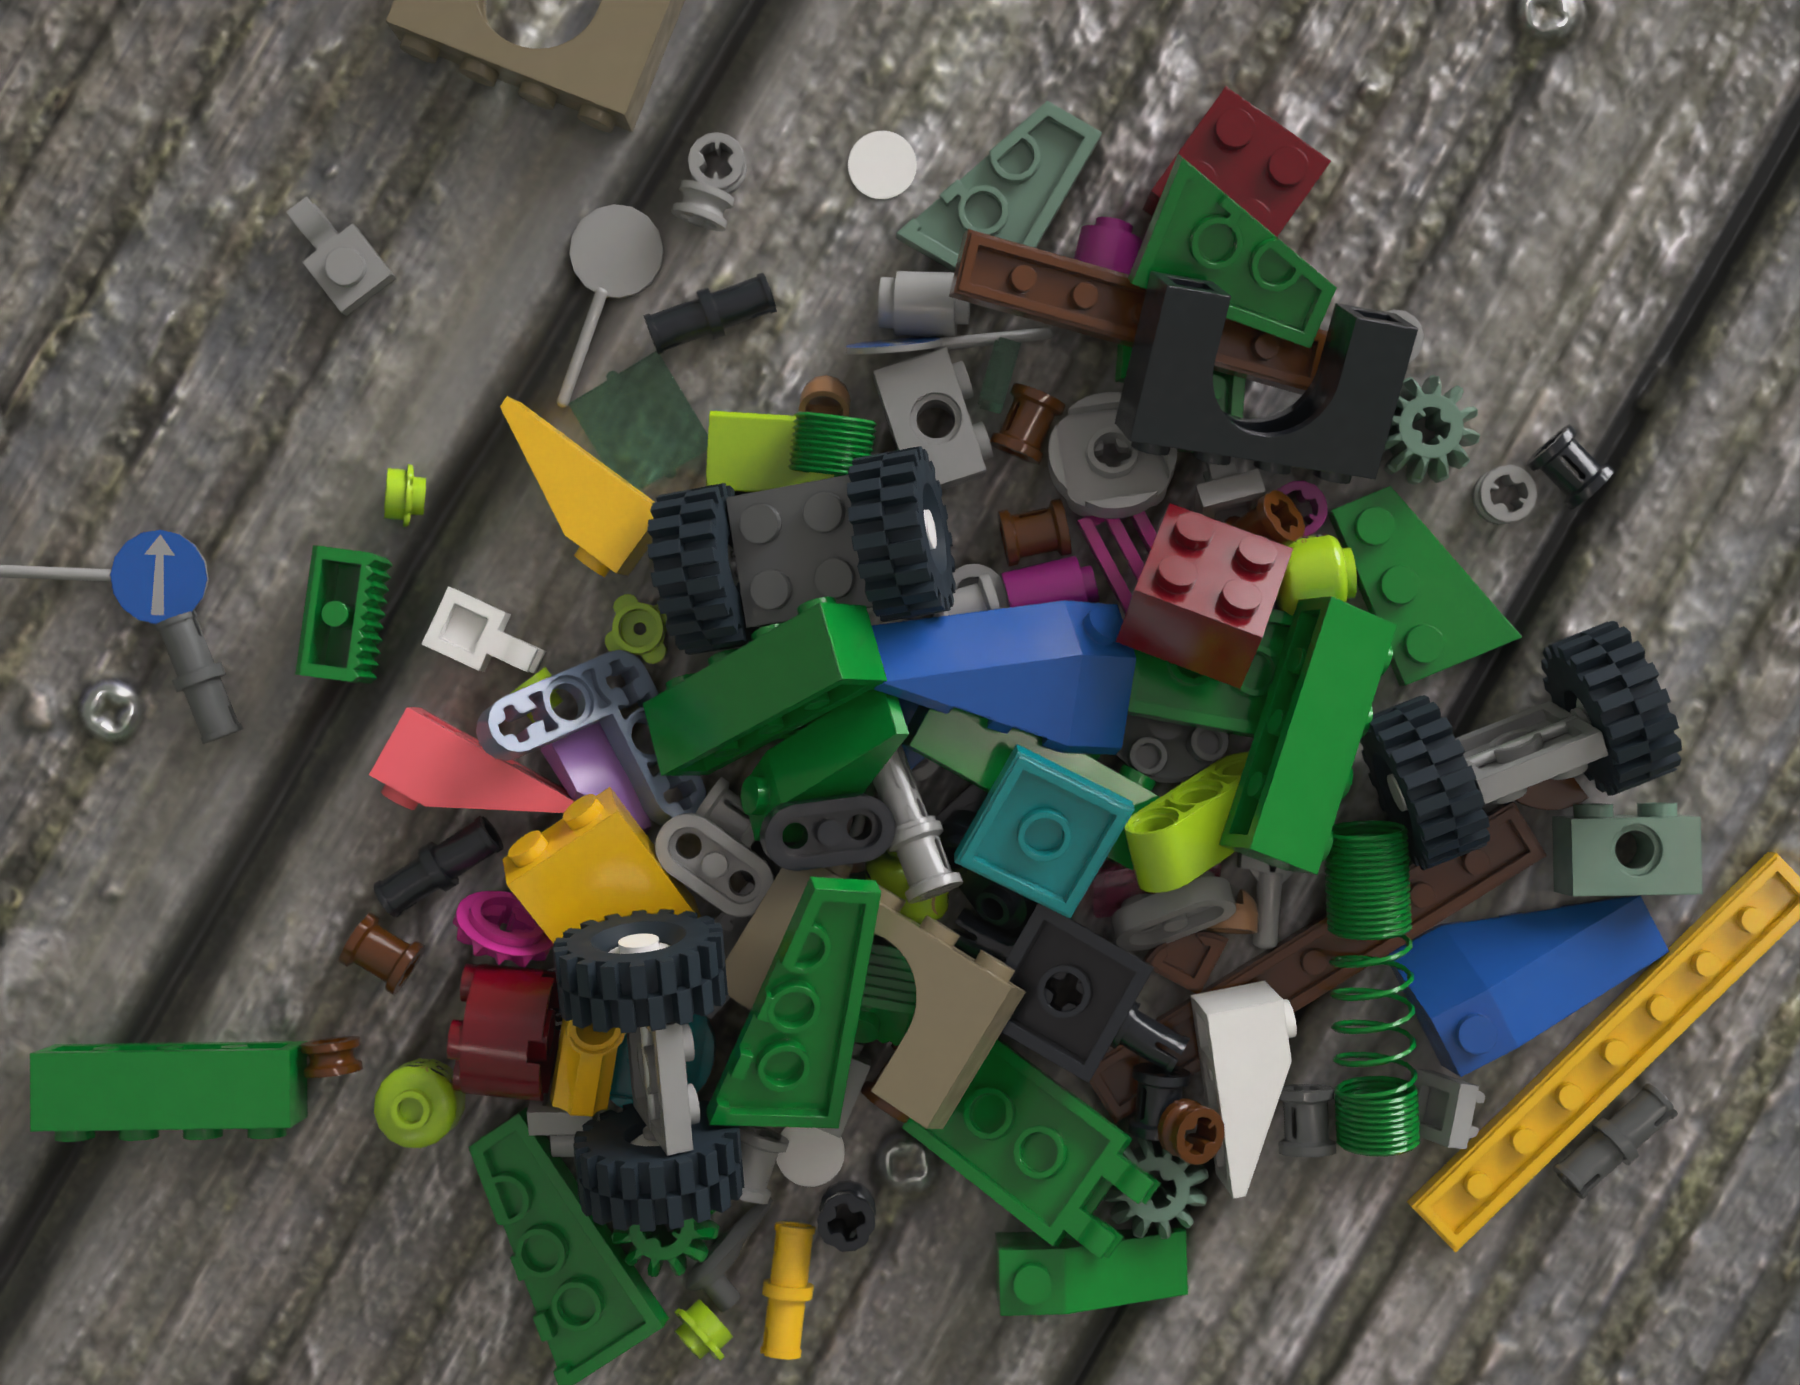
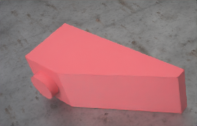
[369,707,575,813]

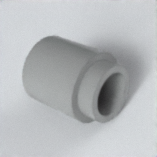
[878,271,970,337]

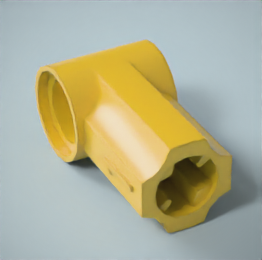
[550,1019,626,1117]

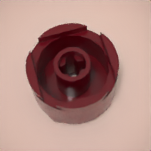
[447,963,560,1101]

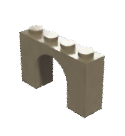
[386,0,685,133]
[725,864,1026,1129]

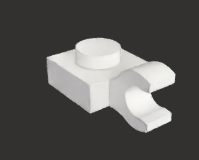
[422,586,546,674]

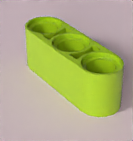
[1124,751,1249,893]

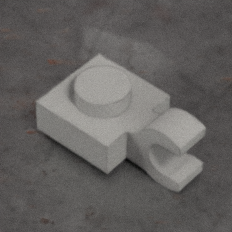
[286,196,396,316]

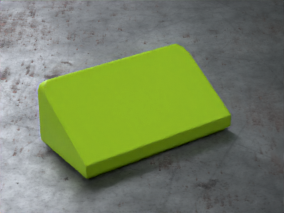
[706,411,834,492]

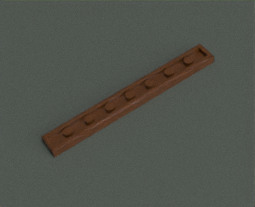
[1090,801,1547,1123]

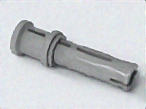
[873,745,963,903]

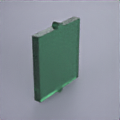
[568,351,708,491]

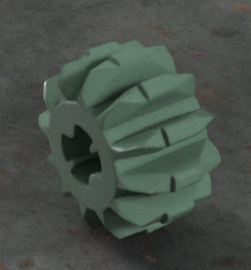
[1383,375,1480,485]
[1103,1137,1208,1239]

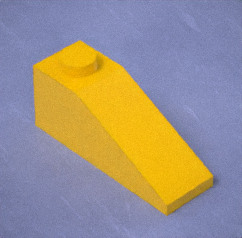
[500,396,655,577]

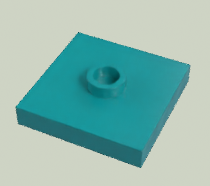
[954,744,1135,919]

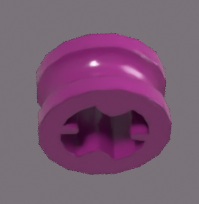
[1277,480,1328,537]

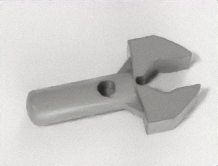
[1237,853,1304,949]

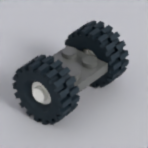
[647,446,956,655]

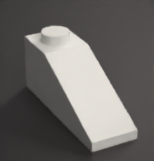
[1190,980,1297,1199]

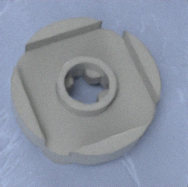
[1048,392,1177,519]

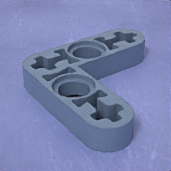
[476,650,706,826]

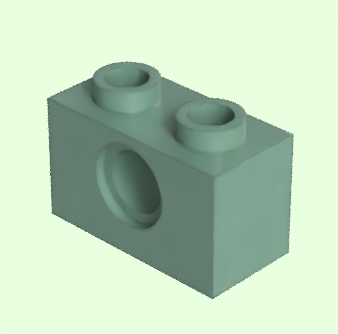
[1552,802,1703,897]

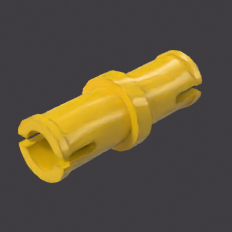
[760,1221,816,1360]

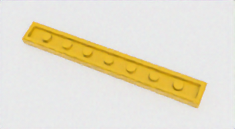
[1407,852,1800,1253]

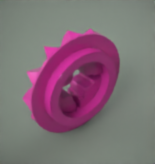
[453,891,554,968]

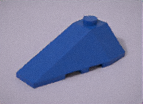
[872,600,1136,755]
[1385,895,1669,1077]

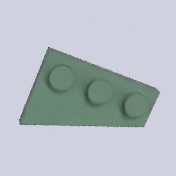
[896,101,1102,272]

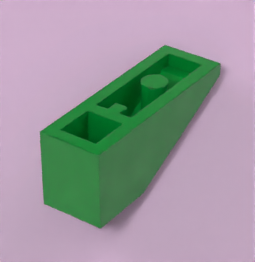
[741,688,909,843]
[995,1228,1188,1316]

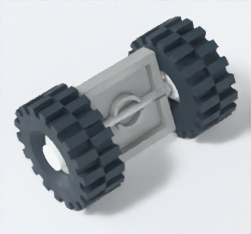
[1360,621,1682,870]
[553,909,745,1232]

